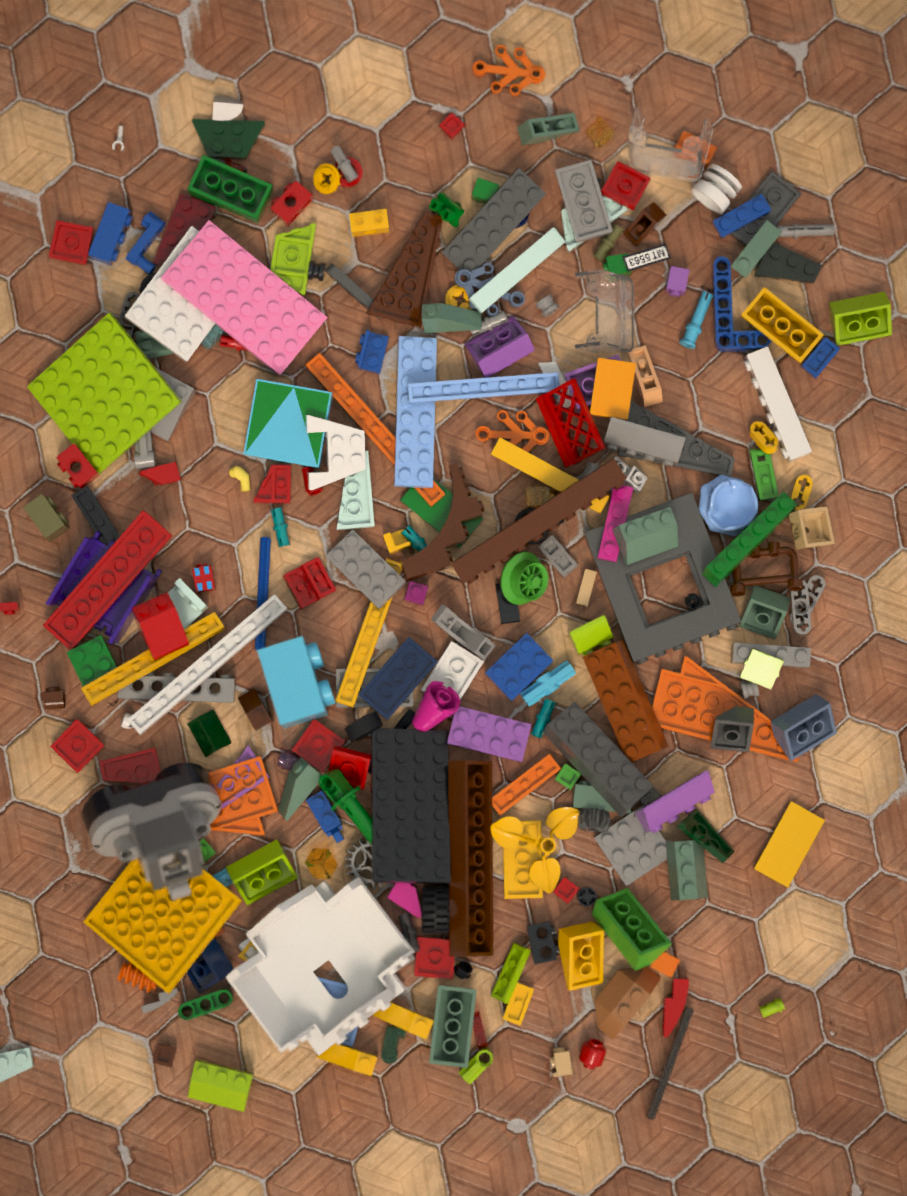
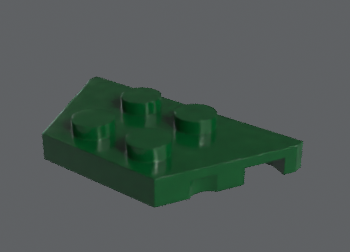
[192,119,265,159]

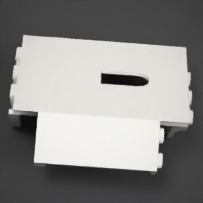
[226,877,415,1056]

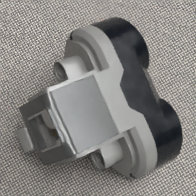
[81,763,222,901]

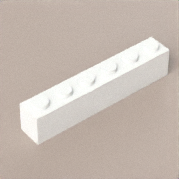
[744,346,812,463]

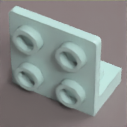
[168,578,208,629]

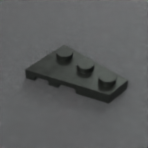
[755,243,822,284]

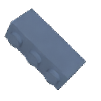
[770,694,837,761]

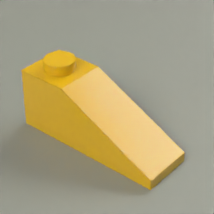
[373,1002,434,1039]
[317,1043,378,1076]

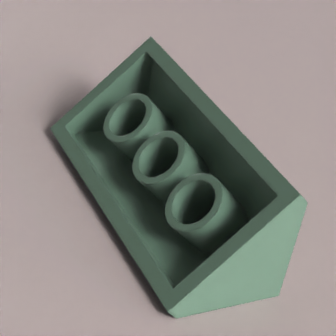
[429,985,477,1068]

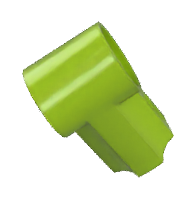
[458,1047,493,1084]

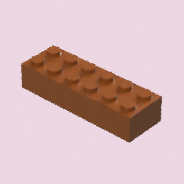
[583,640,669,762]

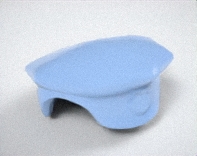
[699,475,758,536]

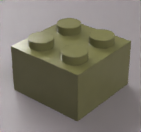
[23,494,69,542]

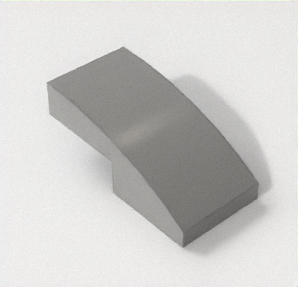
[538,535,578,578]
[141,987,180,1014]

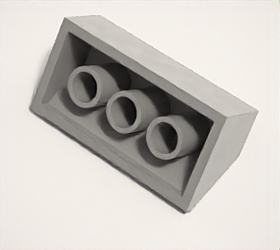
[603,417,686,467]

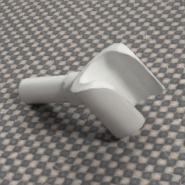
[112,126,125,151]

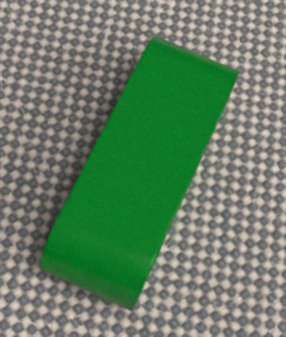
[178,989,234,1020]

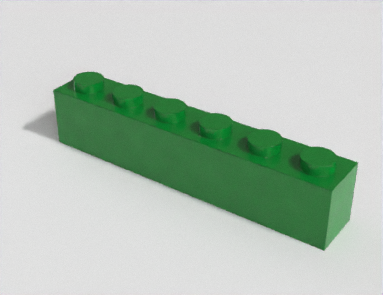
[702,492,798,587]

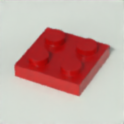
[601,161,651,211]
[48,220,94,266]
[50,719,105,773]
[292,719,346,773]
[328,745,372,790]
[414,937,455,979]

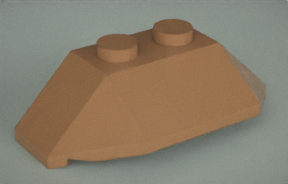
[595,966,661,1040]

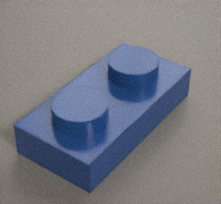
[801,337,840,379]

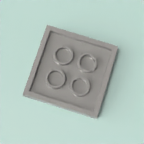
[594,806,667,886]

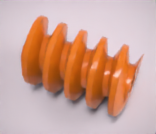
[117,961,158,993]

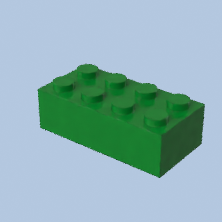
[187,155,274,224]

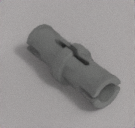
[398,913,420,953]

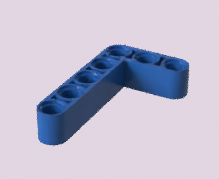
[712,256,771,352]

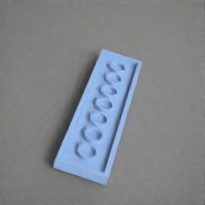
[394,336,437,488]

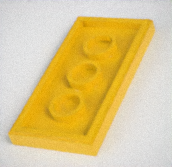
[753,801,825,888]
[503,820,543,899]

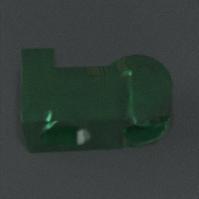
[381,1025,406,1064]

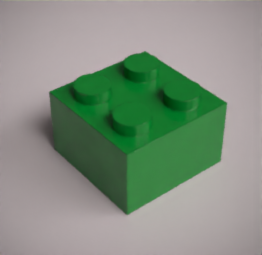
[66,635,118,687]

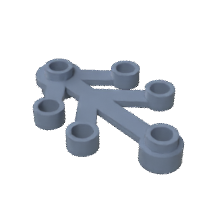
[454,263,525,317]

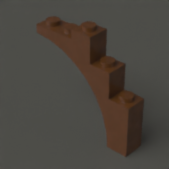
[401,463,484,582]

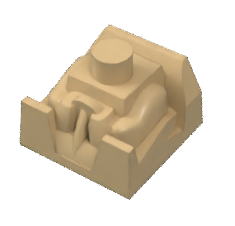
[789,507,835,550]

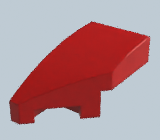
[139,462,181,486]

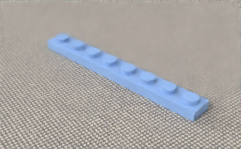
[407,372,560,403]

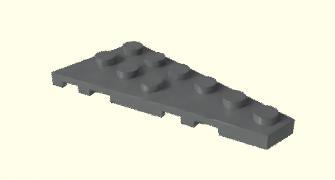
[618,400,735,477]

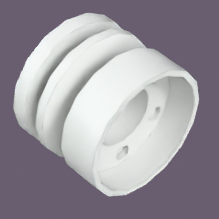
[691,164,742,214]

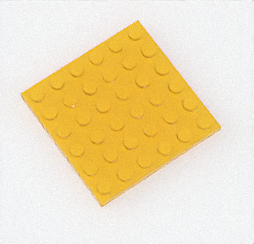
[83,859,242,994]

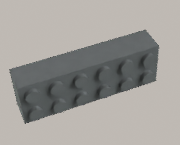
[543,702,654,817]

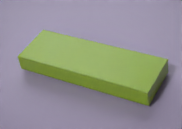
[491,943,531,1004]

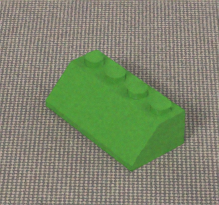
[592,888,671,970]

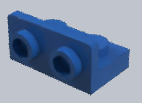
[355,329,389,374]

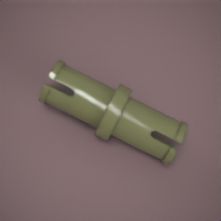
[592,224,624,262]

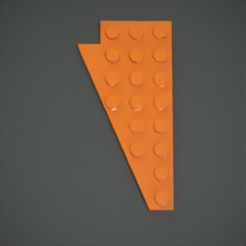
[652,656,799,763]
[208,756,278,835]

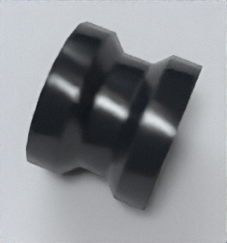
[308,261,326,282]
[577,887,597,907]

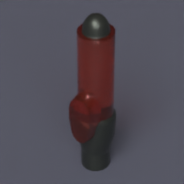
[212,157,247,173]

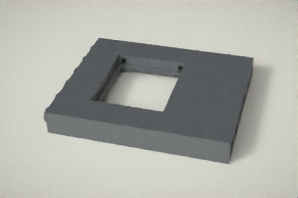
[584,493,742,665]

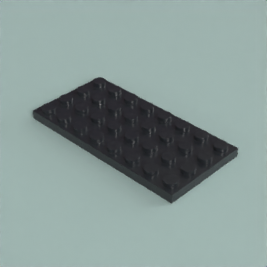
[371,728,450,884]

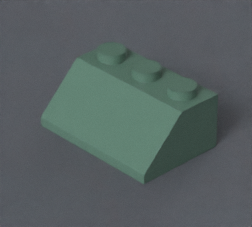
[612,507,678,565]
[666,840,708,901]

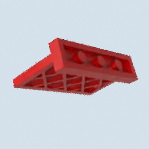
[535,378,605,468]

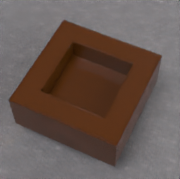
[153,1043,177,1068]

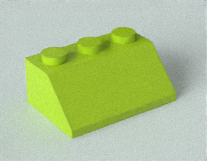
[829,291,892,346]
[226,840,298,905]
[188,1059,254,1112]

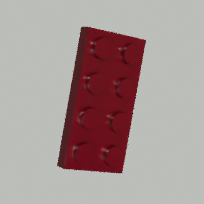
[153,193,217,267]

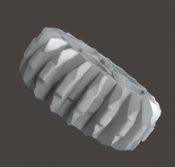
[345,839,383,889]

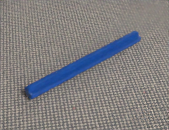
[255,537,271,650]

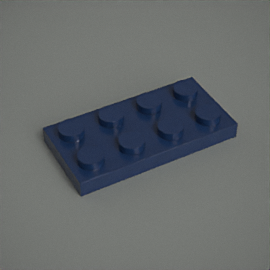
[358,637,438,720]

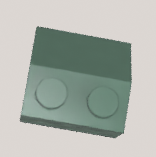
[739,585,791,639]

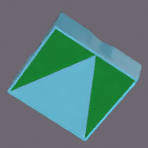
[243,379,334,468]

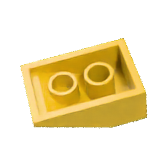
[558,921,604,991]

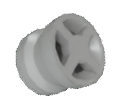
[535,295,559,318]
[739,680,759,700]

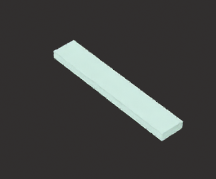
[469,227,566,313]

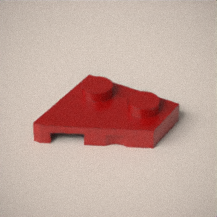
[253,465,291,504]

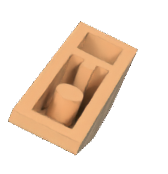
[628,345,663,407]

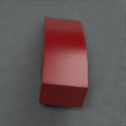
[662,978,689,1037]

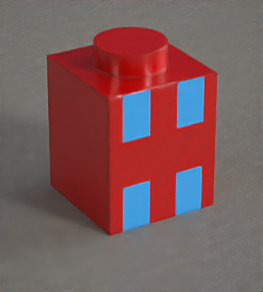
[192,563,216,593]

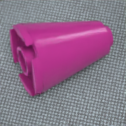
[412,681,461,732]

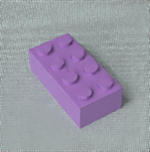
[447,706,531,763]

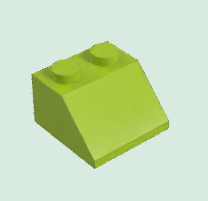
[568,615,613,656]

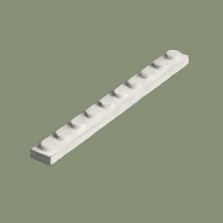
[127,594,287,735]

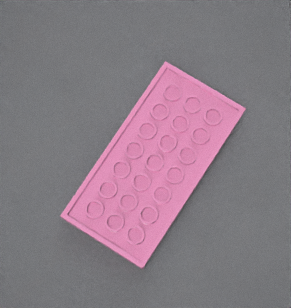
[161,220,327,376]

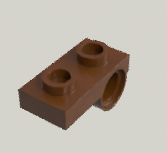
[40,687,66,710]

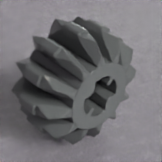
[578,808,611,833]

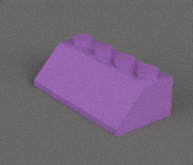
[634,770,715,834]

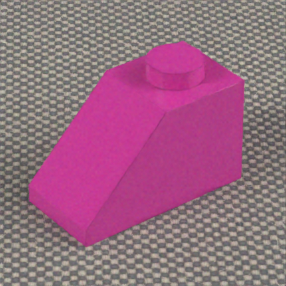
[387,883,422,919]

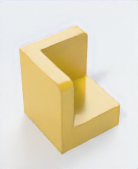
[383,529,411,555]

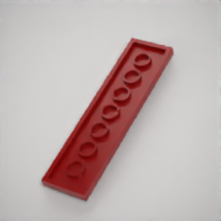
[42,510,173,650]

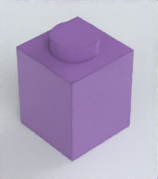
[665,266,690,297]

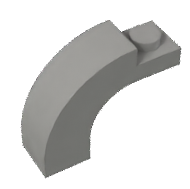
[431,604,496,661]

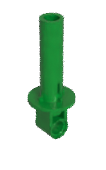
[319,769,372,846]

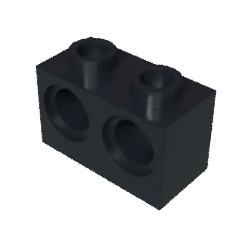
[526,921,560,964]

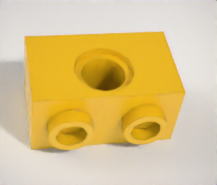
[349,209,389,237]

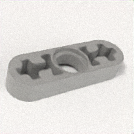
[789,575,826,627]
[790,580,811,635]

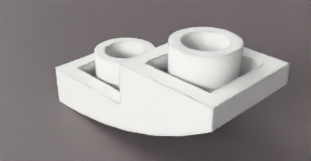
[612,456,648,492]

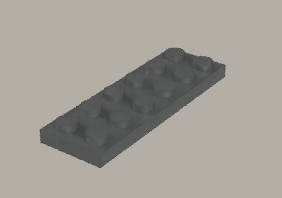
[441,168,546,271]

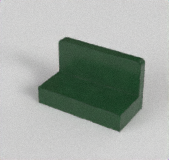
[188,710,231,757]

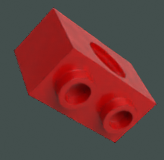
[271,180,314,227]
[56,443,100,489]

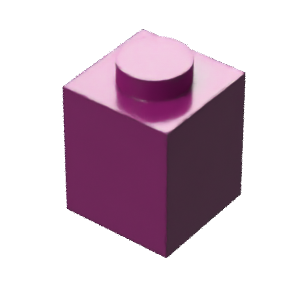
[405,581,429,607]

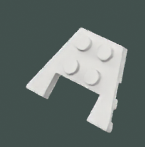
[306,415,366,490]

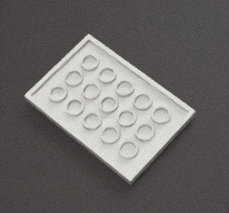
[125,226,215,363]

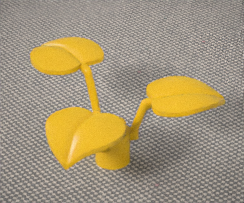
[490,807,580,894]

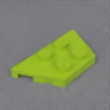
[270,223,316,296]

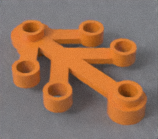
[472,45,545,96]
[475,410,550,460]

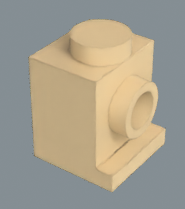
[550,1047,573,1077]

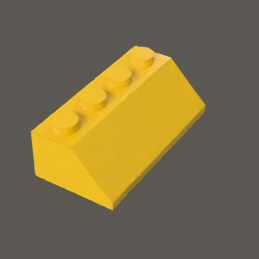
[741,287,824,363]

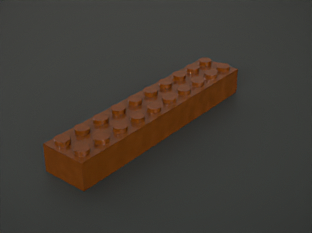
[451,458,627,584]
[448,760,493,957]

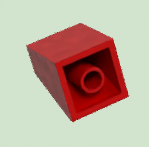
[132,592,189,661]

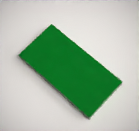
[400,478,483,549]

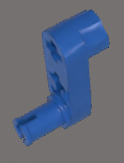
[125,211,166,275]

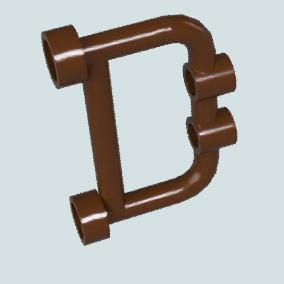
[730,542,803,597]

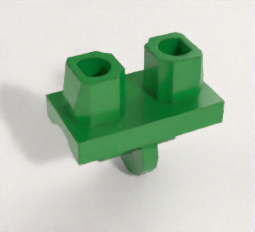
[429,192,465,227]

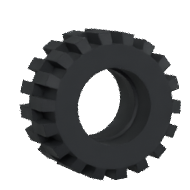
[422,885,449,934]

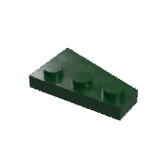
[677,808,735,863]

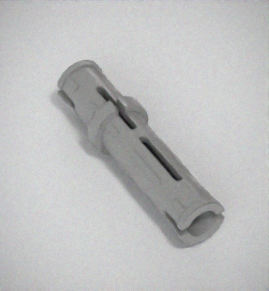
[776,223,834,239]

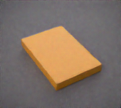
[590,358,636,421]

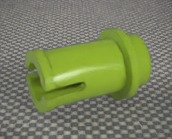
[759,998,785,1018]

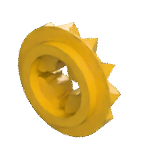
[313,164,341,194]
[445,285,474,310]

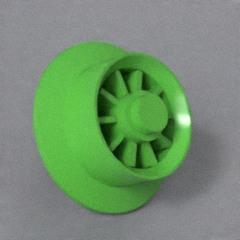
[501,552,548,605]

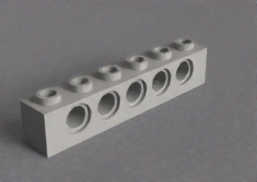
[118,673,236,703]

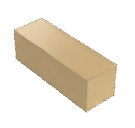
[576,569,597,607]

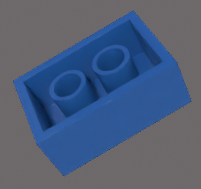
[485,633,553,702]

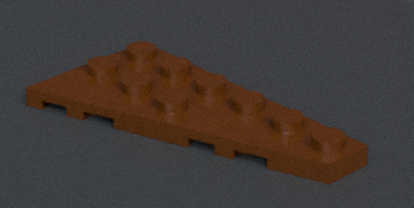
[366,212,443,328]

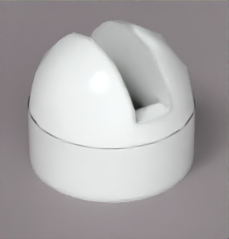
[120,712,133,729]

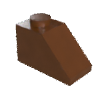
[623,202,667,247]
[238,689,273,731]

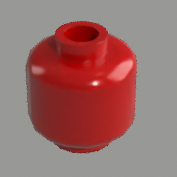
[579,1039,606,1069]

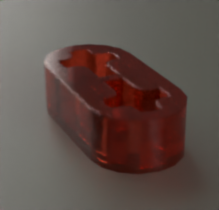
[473,1011,488,1049]

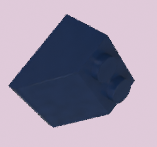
[186,938,234,994]

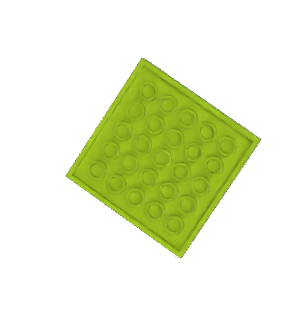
[27,313,182,475]

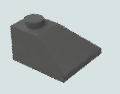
[710,706,754,752]

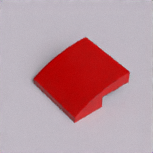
[283,557,336,610]

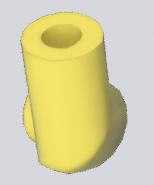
[229,466,250,492]

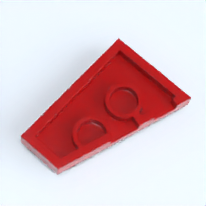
[99,748,161,784]

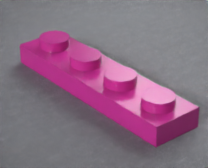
[598,485,633,563]

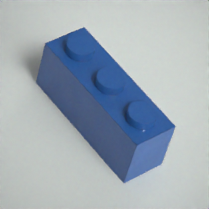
[88,202,133,266]

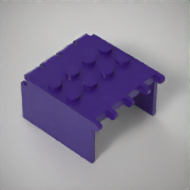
[45,531,162,644]

